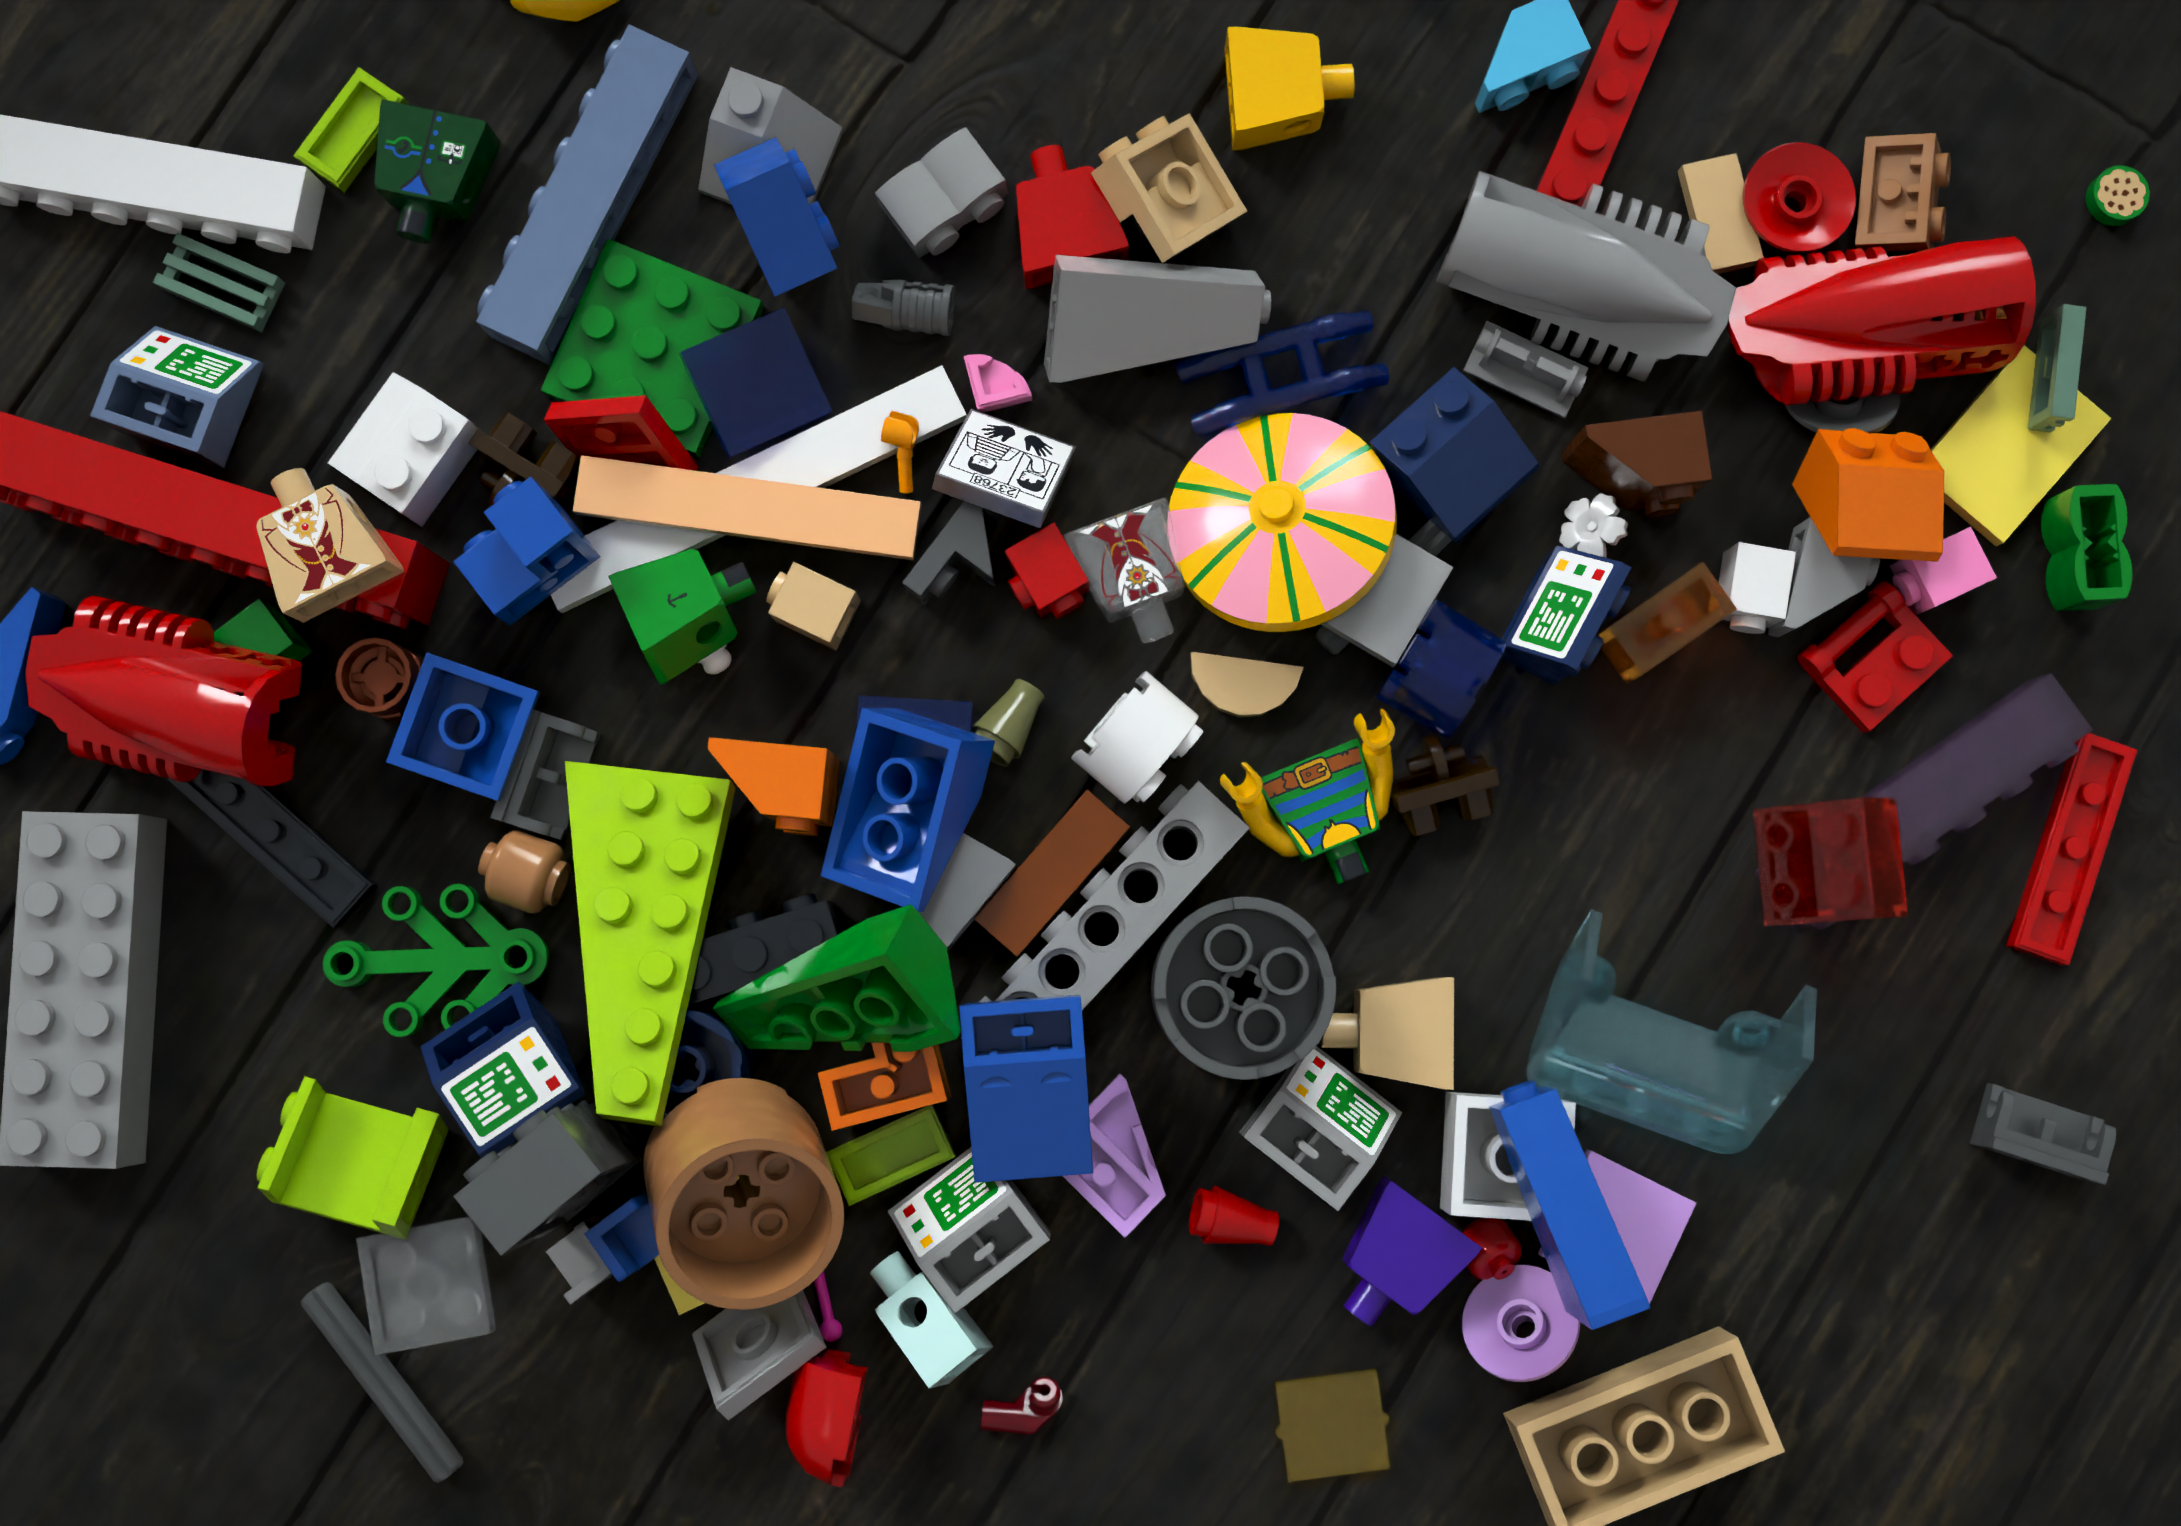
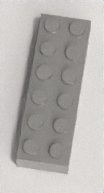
[0,811,167,1169]

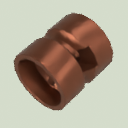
[335,637,424,722]

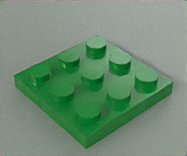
[540,238,765,458]

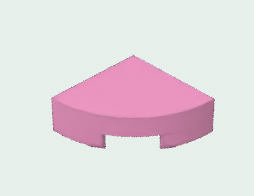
[964,354,1032,413]

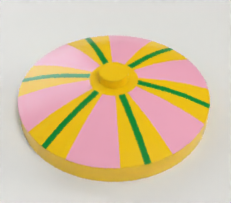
[1167,413,1397,632]

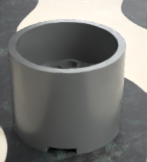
[1150,896,1336,1080]

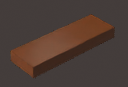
[974,790,1130,957]

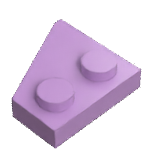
[1063,1073,1166,1237]

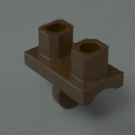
[469,412,580,509]
[1390,734,1500,836]

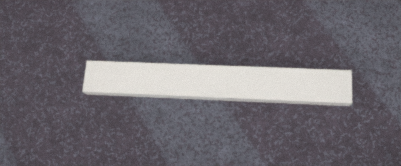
[551,365,967,613]

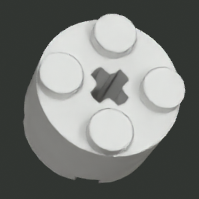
[1071,671,1203,804]

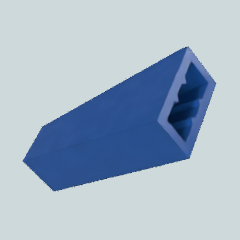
[1489,1080,1651,1330]

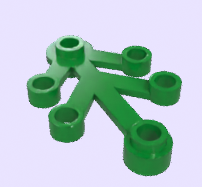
[323,884,549,1037]

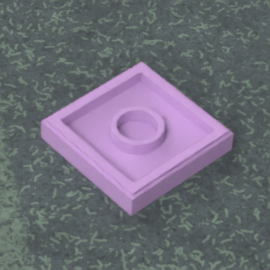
[1538,1149,1696,1304]

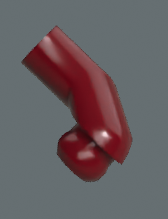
[981,1377,1063,1435]

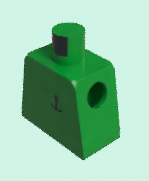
[608,549,757,685]

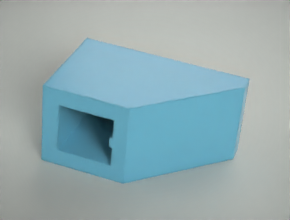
[1475,0,1591,113]

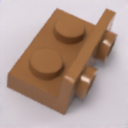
[1855,133,1951,252]

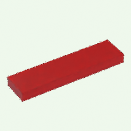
[2006,731,2138,966]

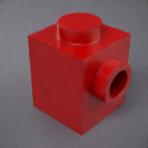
[1005,522,1089,619]

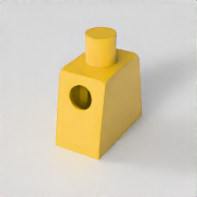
[1224,27,1355,151]

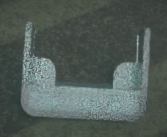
[1526,909,1817,1154]

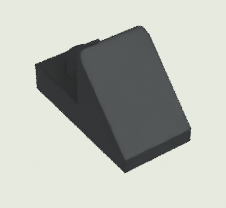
[902,501,995,605]

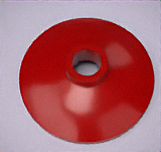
[1742,142,1856,253]

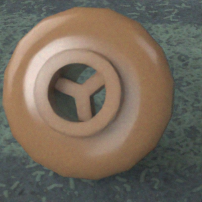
[478,830,571,914]

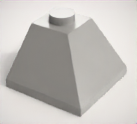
[698,67,843,205]

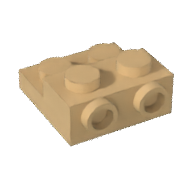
[1091,113,1247,263]

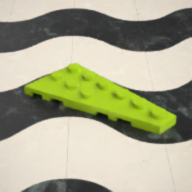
[565,761,736,1127]

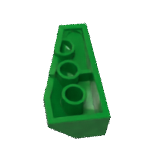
[713,904,961,1052]

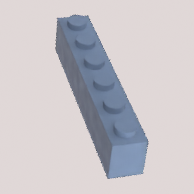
[476,24,699,365]

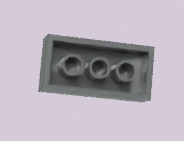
[453,1100,646,1256]

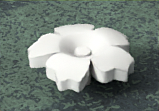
[1559,493,1628,558]

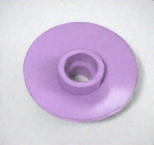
[1462,1265,1580,1382]

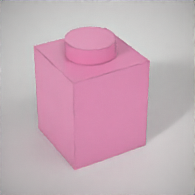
[1889,527,1997,615]

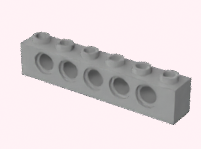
[961,781,1250,1039]

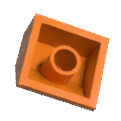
[1792,428,1945,562]
[708,737,840,836]

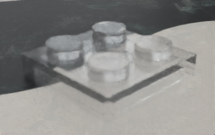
[356,1216,496,1356]

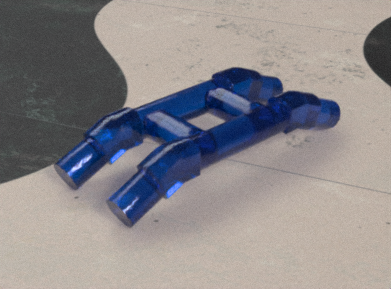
[1176,310,1389,436]

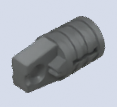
[852,279,956,336]

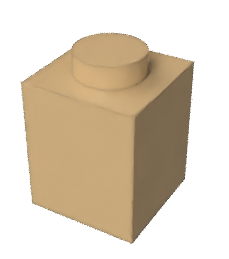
[766,562,861,651]

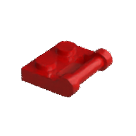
[1797,581,1953,733]

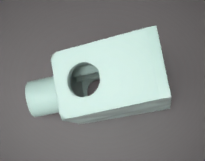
[870,1251,994,1388]

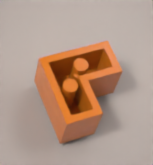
[818,1043,951,1131]

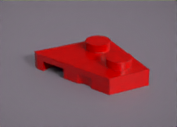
[544,395,699,471]

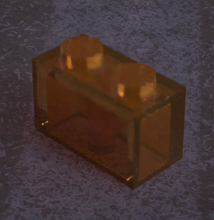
[1597,562,1737,684]

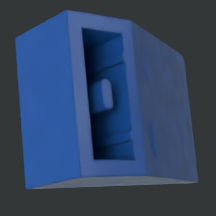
[960,994,1093,1183]

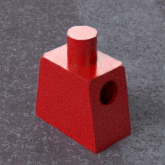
[1016,145,1129,289]

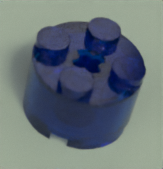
[1376,599,1506,738]

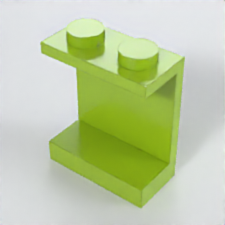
[257,1076,449,1240]

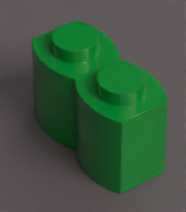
[2041,484,2133,611]

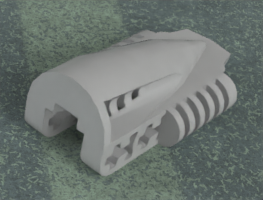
[1437,171,1736,382]

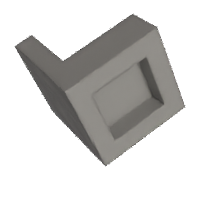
[546,1214,613,1305]

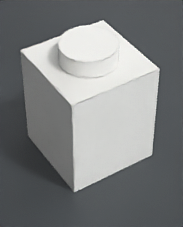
[1713,542,1796,634]

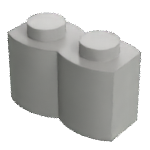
[875,127,1008,258]

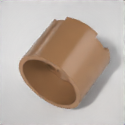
[643,1078,844,1310]

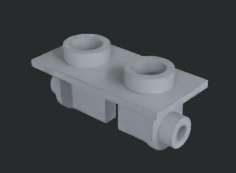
[1463,321,1588,419]

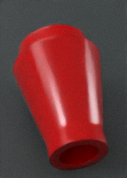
[1189,1185,1279,1246]

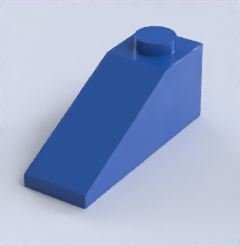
[0,587,66,765]

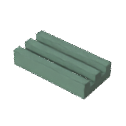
[153,233,285,333]
[2028,304,2087,432]

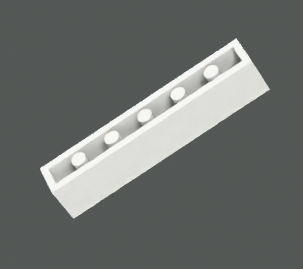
[0,115,326,253]

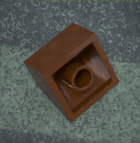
[1562,411,1712,517]

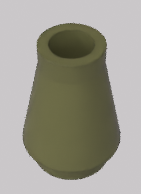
[972,679,1045,767]

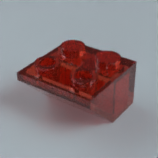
[1753,797,1908,926]

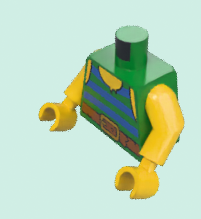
[1220,709,1395,884]

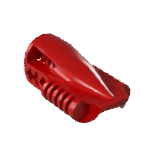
[1726,236,2036,405]
[25,595,302,786]

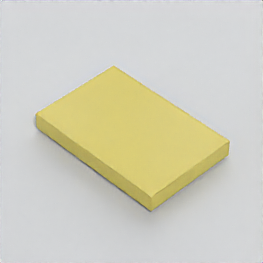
[1930,345,2112,546]

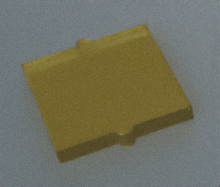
[1275,1369,1390,1482]

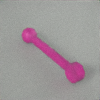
[814,1271,842,1342]

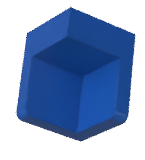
[584,1191,659,1282]

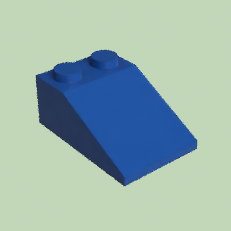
[821,708,995,912]

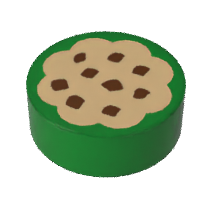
[2085,165,2150,226]

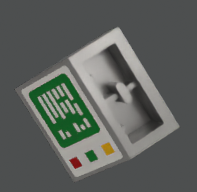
[1239,1046,1402,1211]
[888,1147,1051,1314]

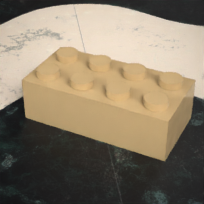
[1503,1326,1785,1526]

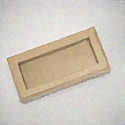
[1678,153,1764,274]

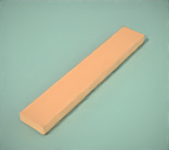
[573,455,922,560]

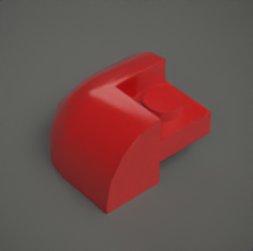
[786,1348,868,1487]

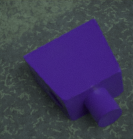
[1342,1175,1482,1327]

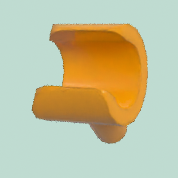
[881,411,919,494]

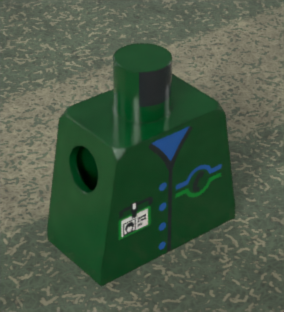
[375,99,501,244]

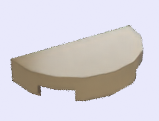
[1190,652,1303,717]

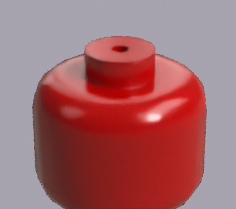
[1463,1218,1522,1280]

